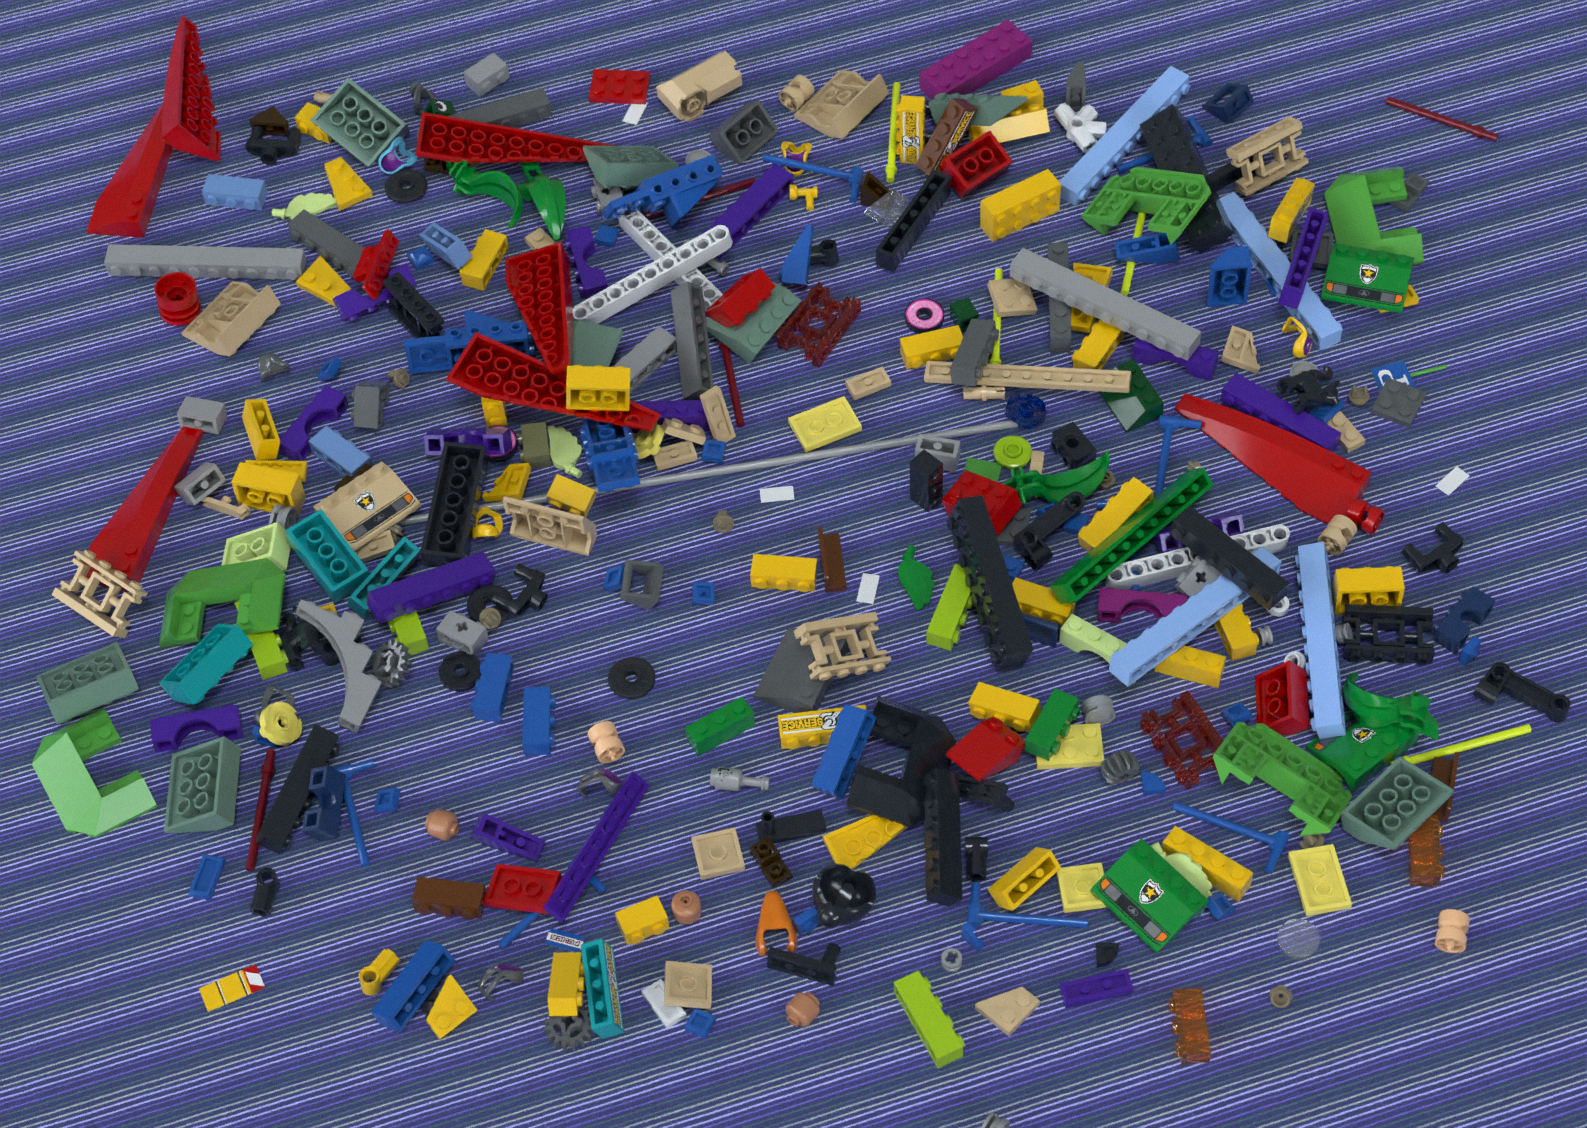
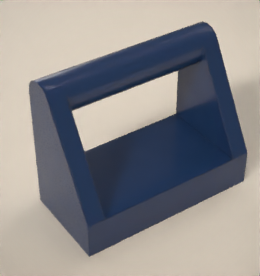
[1202,83,1254,123]
[1022,613,1062,648]

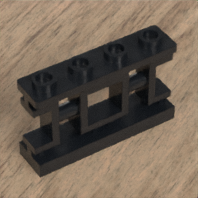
[383,272,445,339]
[1342,604,1435,665]

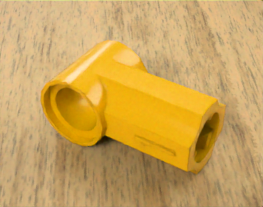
[359,949,400,996]

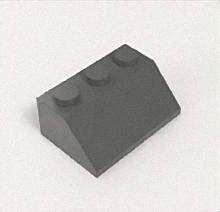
[708,99,780,165]

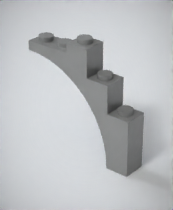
[295,599,382,733]

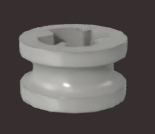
[1335,623,1353,644]
[1256,625,1273,646]
[941,948,962,972]

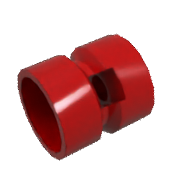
[1346,497,1385,535]

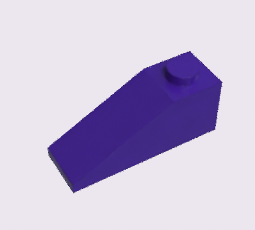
[470,813,545,862]

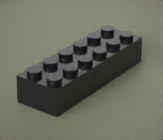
[420,442,489,566]

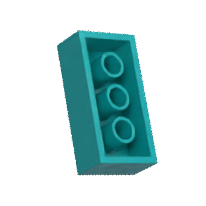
[285,509,369,604]
[159,624,253,704]

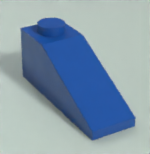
[779,224,814,286]
[1115,233,1180,264]

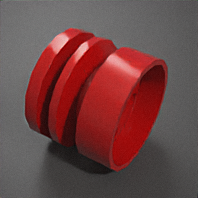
[154,272,201,326]

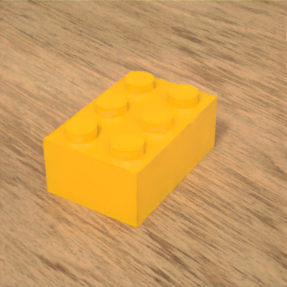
[566,365,630,411]
[231,462,306,518]
[1332,566,1405,615]

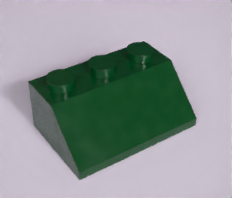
[1098,359,1164,433]

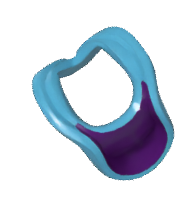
[378,136,417,174]

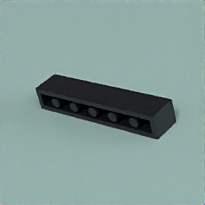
[876,170,951,273]
[1170,506,1290,610]
[255,724,340,854]
[923,767,963,906]

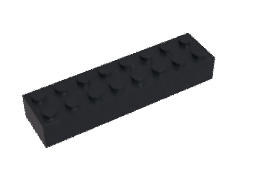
[1139,104,1235,254]
[947,495,1034,672]

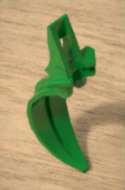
[446,160,523,229]
[516,162,566,240]
[1002,451,1110,505]
[1343,672,1439,741]

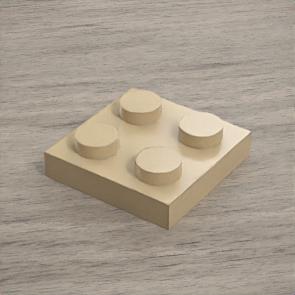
[987,279,1037,317]
[691,827,745,880]
[664,961,712,1009]

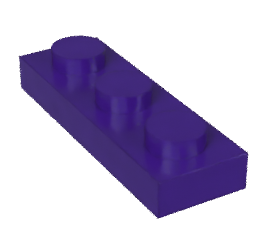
[1059,968,1134,1008]

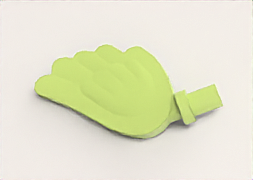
[272,193,337,220]
[547,426,582,478]
[1150,842,1212,898]

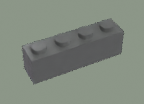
[950,318,999,386]

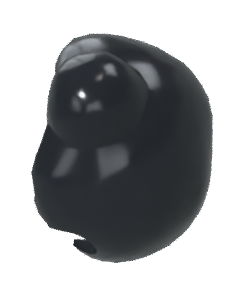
[812,864,876,928]

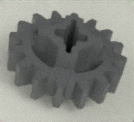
[369,640,412,688]
[544,1004,595,1051]

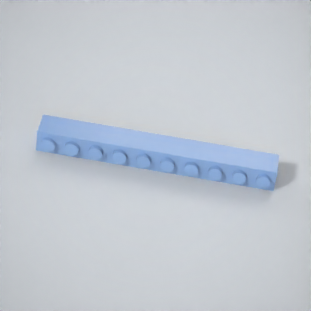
[1059,66,1190,206]
[1220,192,1343,351]
[1295,542,1346,739]
[1109,547,1282,687]

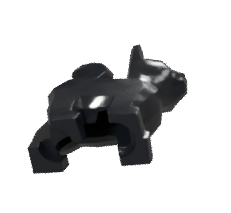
[1276,366,1340,415]
[282,606,324,672]

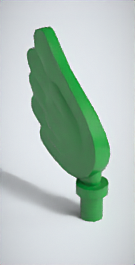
[897,545,935,611]

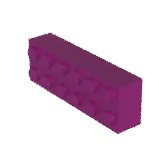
[919,19,1032,100]

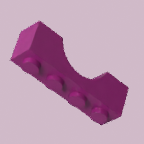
[1097,588,1187,623]

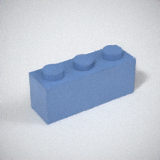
[202,174,268,211]
[419,222,472,269]
[308,426,371,477]

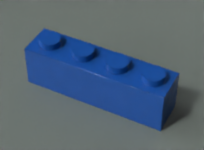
[811,704,877,799]
[371,940,455,1033]

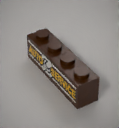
[915,98,978,176]

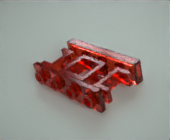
[776,282,861,368]
[1140,690,1223,790]

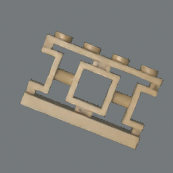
[1226,116,1309,196]
[52,549,148,638]
[794,612,892,681]

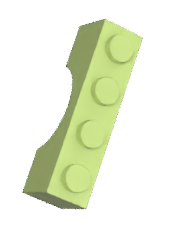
[1059,614,1137,684]

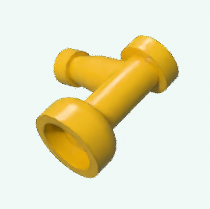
[789,184,817,211]

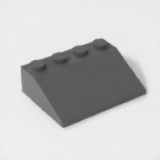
[753,628,848,713]

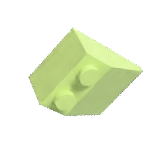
[222,522,291,571]

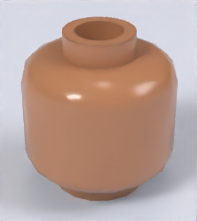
[425,808,460,841]
[671,890,702,924]
[785,992,820,1027]

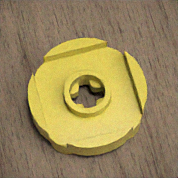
[632,423,665,460]
[260,701,302,746]

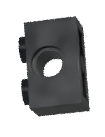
[1051,422,1097,470]

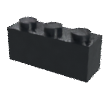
[910,449,943,513]

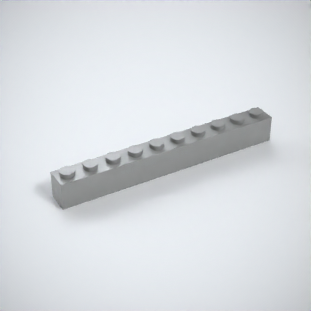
[104,244,307,280]
[1010,248,1201,361]

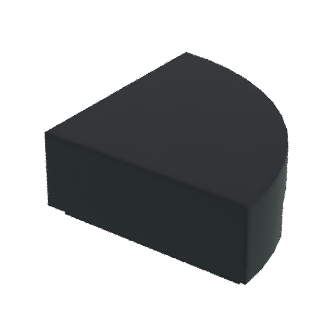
[1096,943,1119,967]

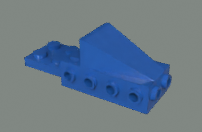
[602,154,723,228]
[404,310,535,374]
[580,418,641,492]

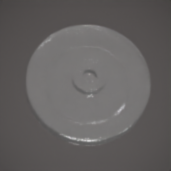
[1277,919,1320,959]

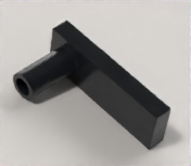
[959,775,1015,812]
[755,809,827,844]
[767,943,841,986]

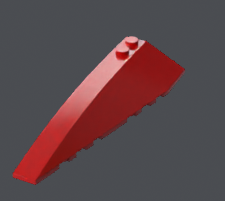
[161,15,221,161]
[87,103,173,238]
[415,112,614,163]
[505,242,573,374]
[446,332,661,432]
[1174,393,1372,525]
[86,426,204,591]

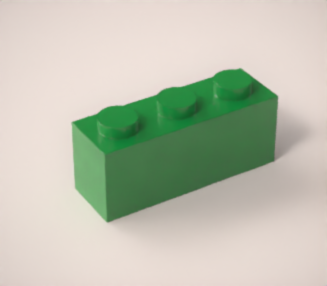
[1025,688,1081,761]
[685,696,755,757]

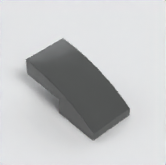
[1390,173,1430,213]

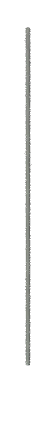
[396,419,1018,526]

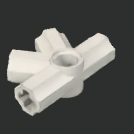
[1054,103,1106,153]

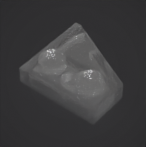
[864,189,910,228]

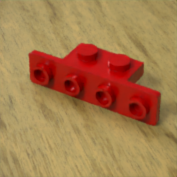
[353,229,399,300]

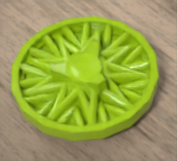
[993,436,1032,469]

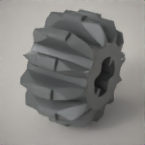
[1100,750,1140,785]

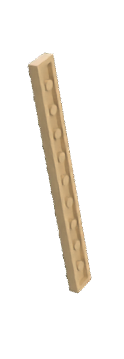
[924,361,1132,393]

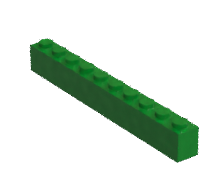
[1050,468,1214,604]

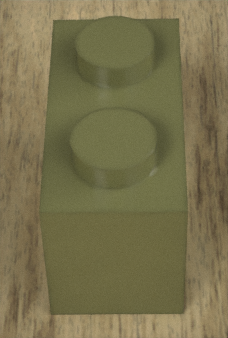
[518,422,551,470]

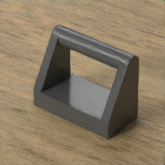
[1065,62,1086,111]
[620,560,664,610]

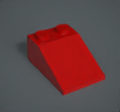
[946,716,1025,782]

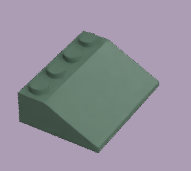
[310,77,409,168]
[928,93,1028,126]
[583,146,678,189]
[706,271,802,364]
[564,320,624,372]
[36,642,139,724]
[164,736,241,833]
[1341,757,1454,850]

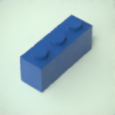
[470,653,515,722]
[522,687,556,756]

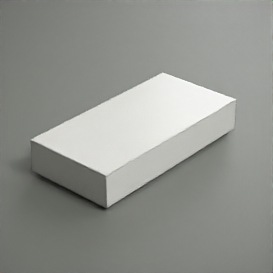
[641,979,687,1029]

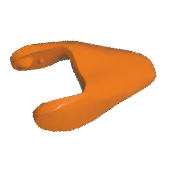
[755,891,798,956]

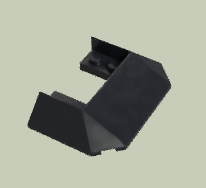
[846,696,957,827]

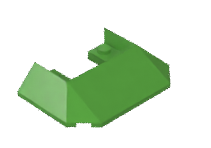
[1324,166,1424,265]
[1081,167,1211,245]
[159,558,286,648]
[32,708,157,838]
[1213,722,1352,836]

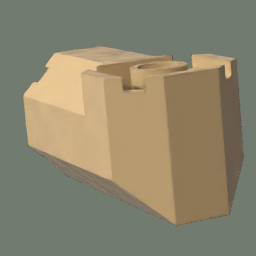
[656,51,742,122]

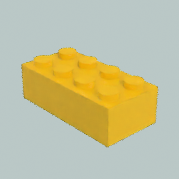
[980,169,1061,242]

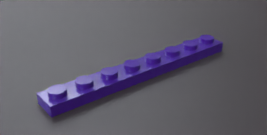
[543,771,649,922]

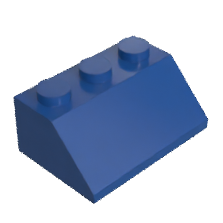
[1206,246,1252,307]

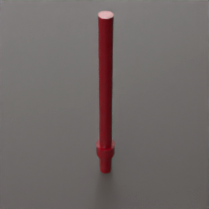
[1386,97,1499,142]
[644,178,756,219]
[718,340,745,428]
[246,749,276,872]

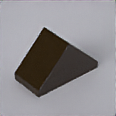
[249,106,290,137]
[860,171,895,211]

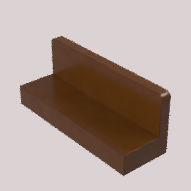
[818,526,847,593]
[1428,752,1459,823]

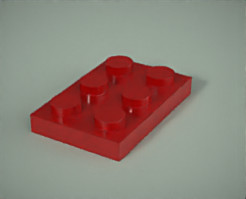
[589,69,651,105]
[483,864,562,914]

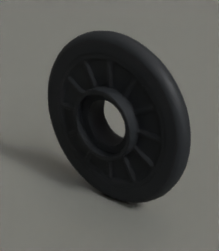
[385,169,427,203]
[467,585,513,623]
[608,657,656,699]

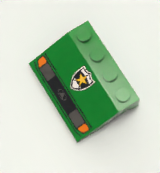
[1321,243,1414,313]
[1305,712,1419,793]
[1090,838,1209,953]

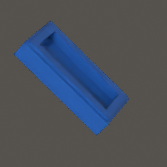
[188,854,226,901]

